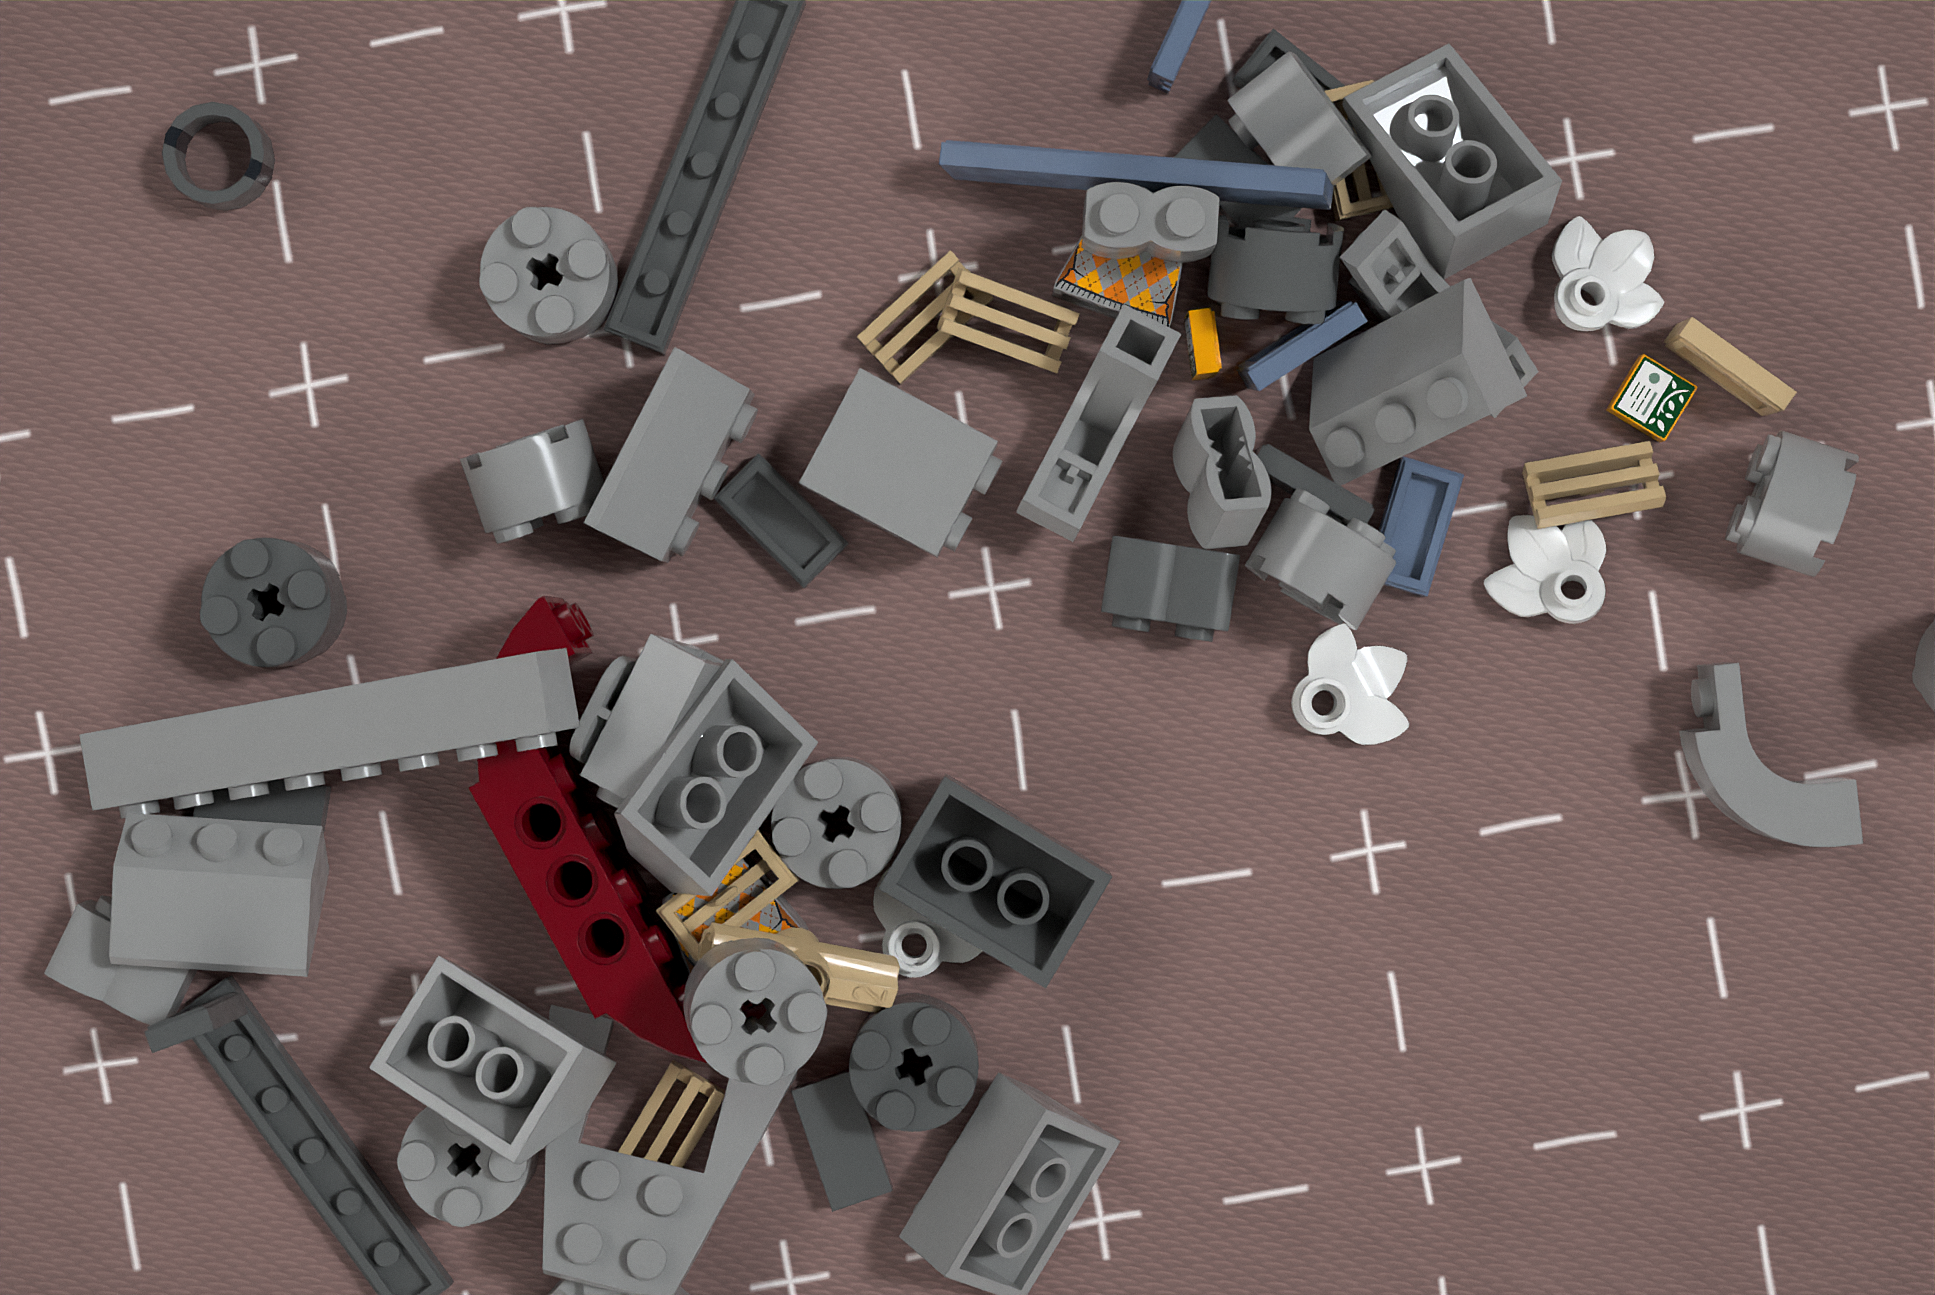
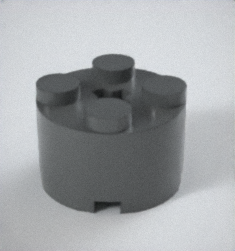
[1207,214,1344,324]
[199,538,347,667]
[849,993,979,1132]

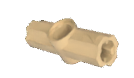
[698,922,900,1013]

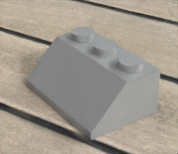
[1309,278,1527,486]
[584,347,758,563]
[614,659,818,896]
[109,813,329,977]
[369,955,616,1165]
[899,1072,1120,1295]

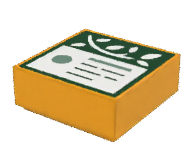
[1184,308,1222,381]
[1606,354,1698,443]

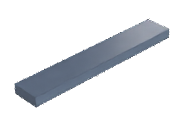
[939,140,1333,210]

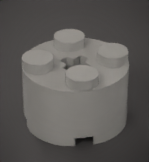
[479,207,619,344]
[460,419,604,544]
[1725,430,1859,577]
[1245,488,1396,630]
[771,757,903,889]
[684,937,827,1086]
[397,1107,539,1227]

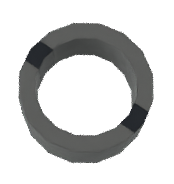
[162,102,275,211]

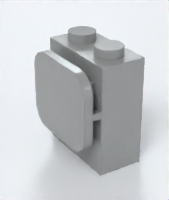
[799,368,1003,558]
[569,634,750,808]

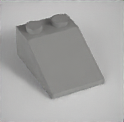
[1342,43,1562,279]

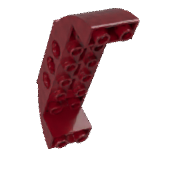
[468,596,767,1063]

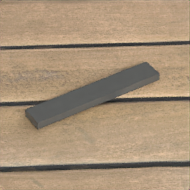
[604,0,806,355]
[178,975,454,1295]

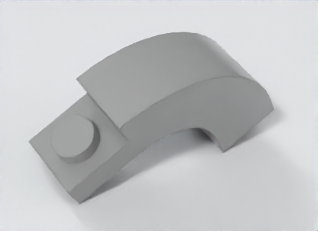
[1340,209,1539,418]
[1016,304,1181,542]
[1679,662,1863,847]

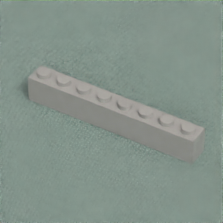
[79,648,580,819]

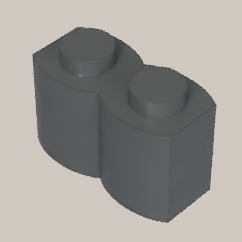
[1101,536,1240,642]

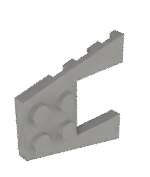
[542,1005,798,1295]

